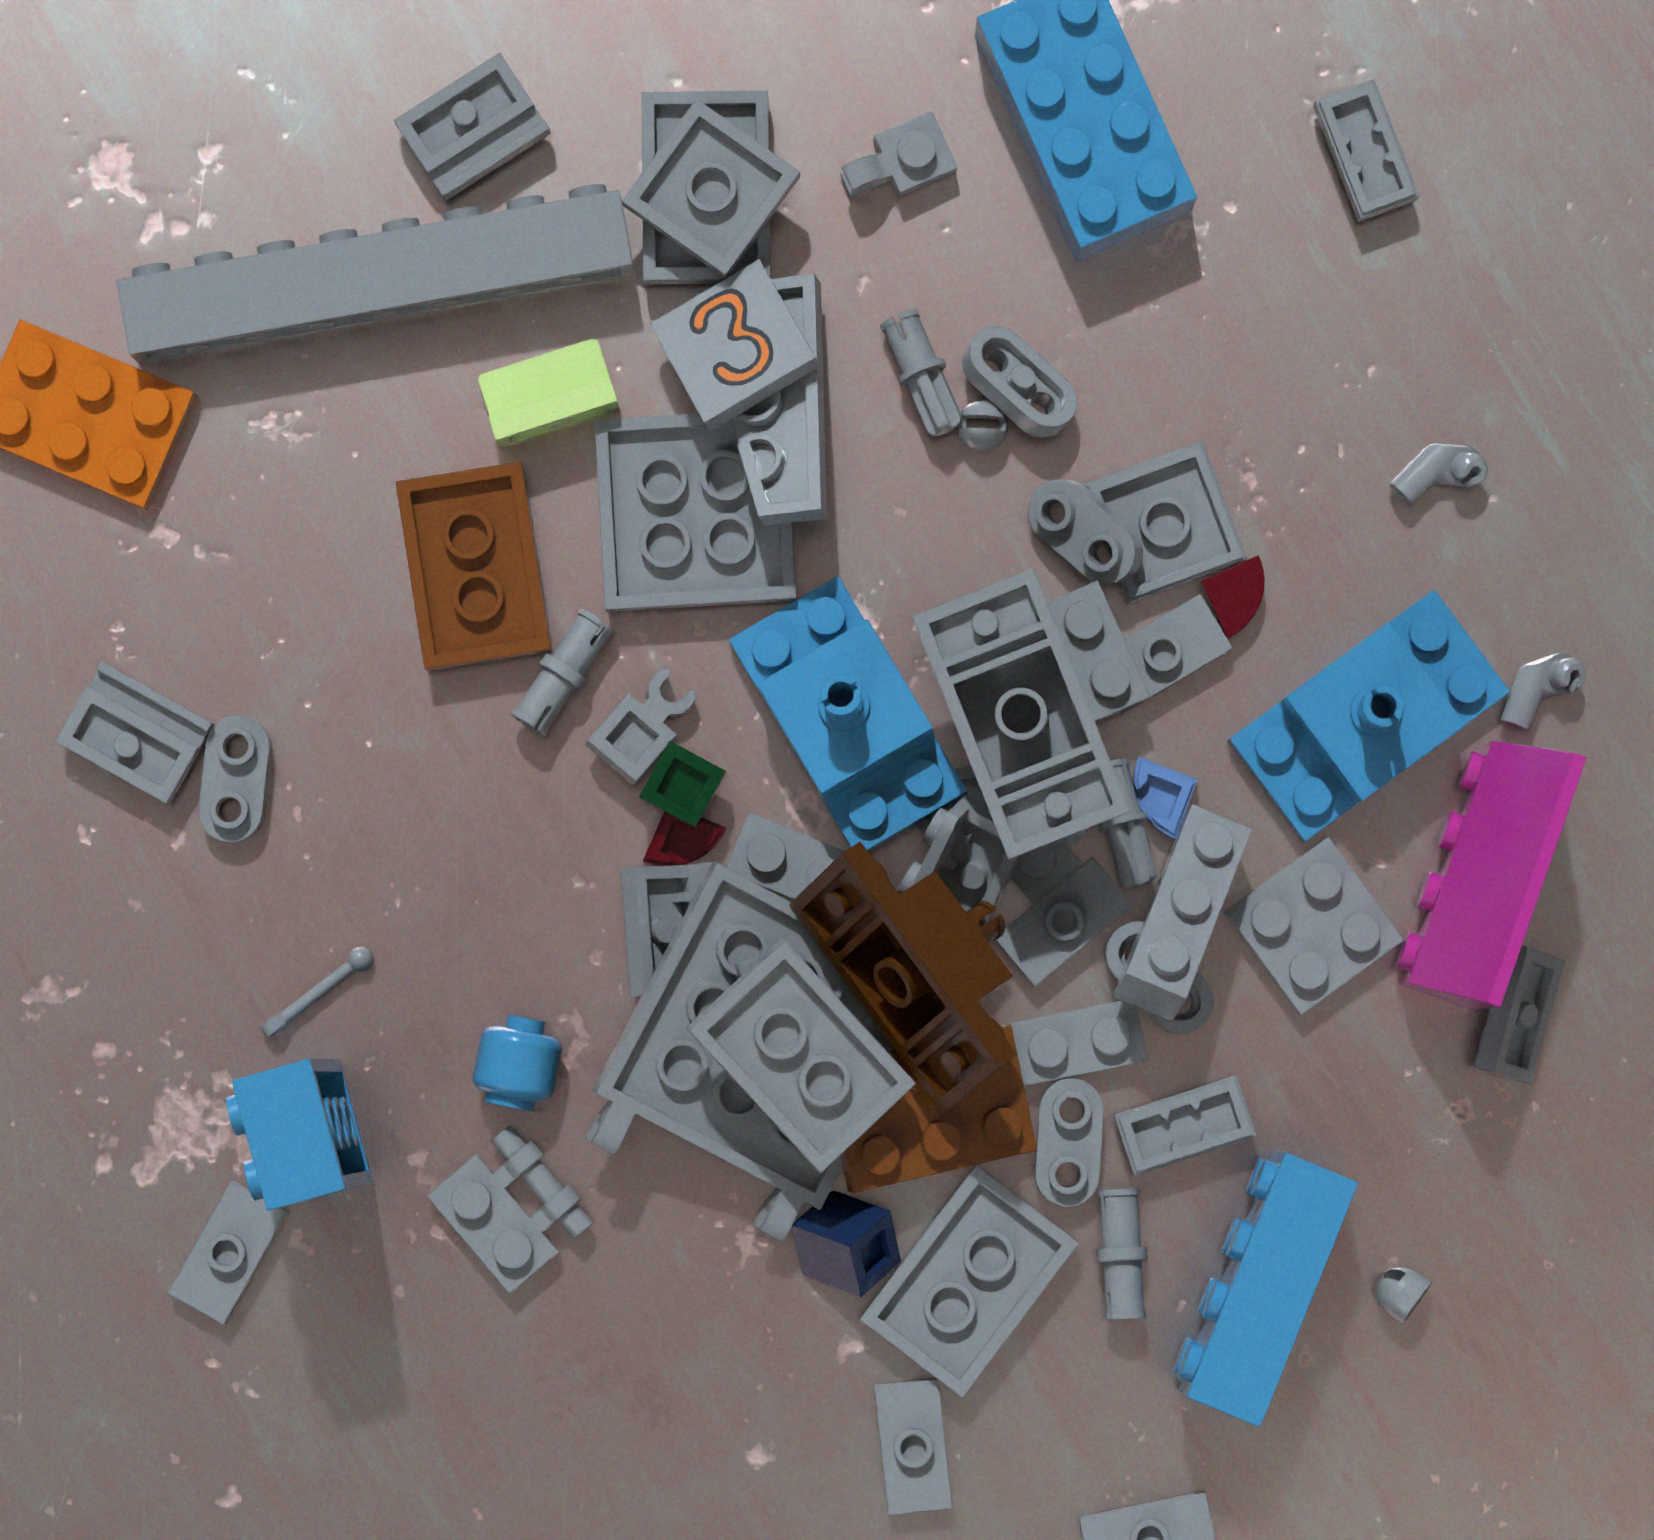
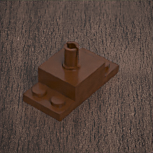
[789,841,1017,1113]

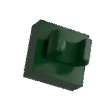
[639,740,727,828]

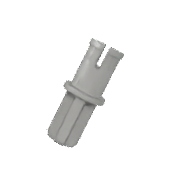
[880,309,962,436]
[1098,758,1157,888]

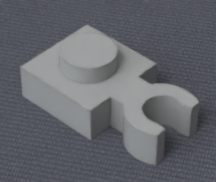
[585,668,696,786]

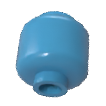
[473,1014,562,1111]

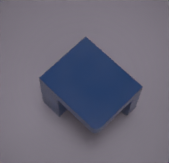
[792,1191,901,1298]

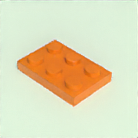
[0,319,197,511]

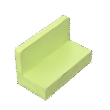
[478,339,620,449]

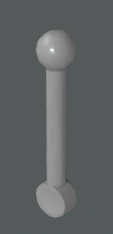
[260,947,373,1038]

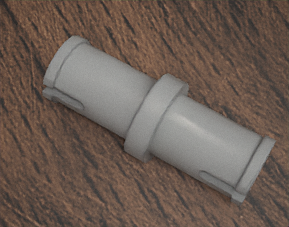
[511,609,615,737]
[1096,1189,1148,1320]

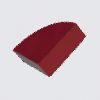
[1199,555,1265,639]
[643,812,727,866]

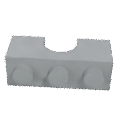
[1113,804,1252,1021]

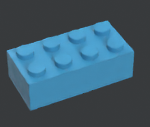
[975,0,1197,262]
[226,1058,374,1211]
[1172,1150,1359,1427]

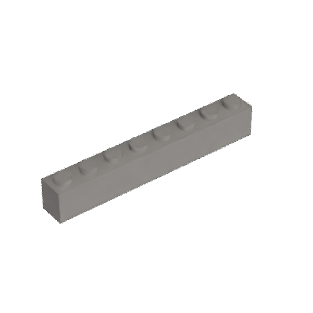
[116,184,635,365]

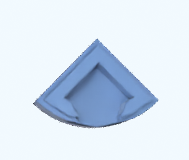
[1133,757,1198,840]

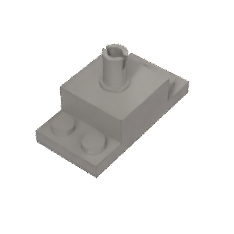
[912,568,1130,860]

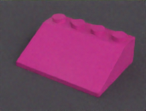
[1396,741,1587,1010]

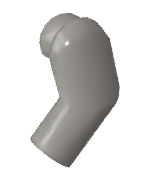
[1389,443,1488,506]
[1500,653,1586,731]

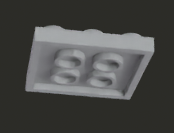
[594,414,796,612]

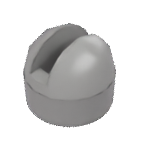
[957,400,1008,453]
[1376,1267,1432,1324]

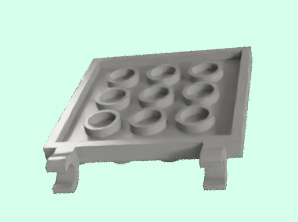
[586,862,894,1242]

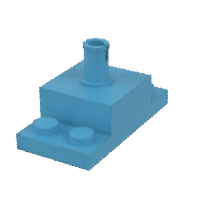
[728,576,968,853]
[1227,589,1510,843]

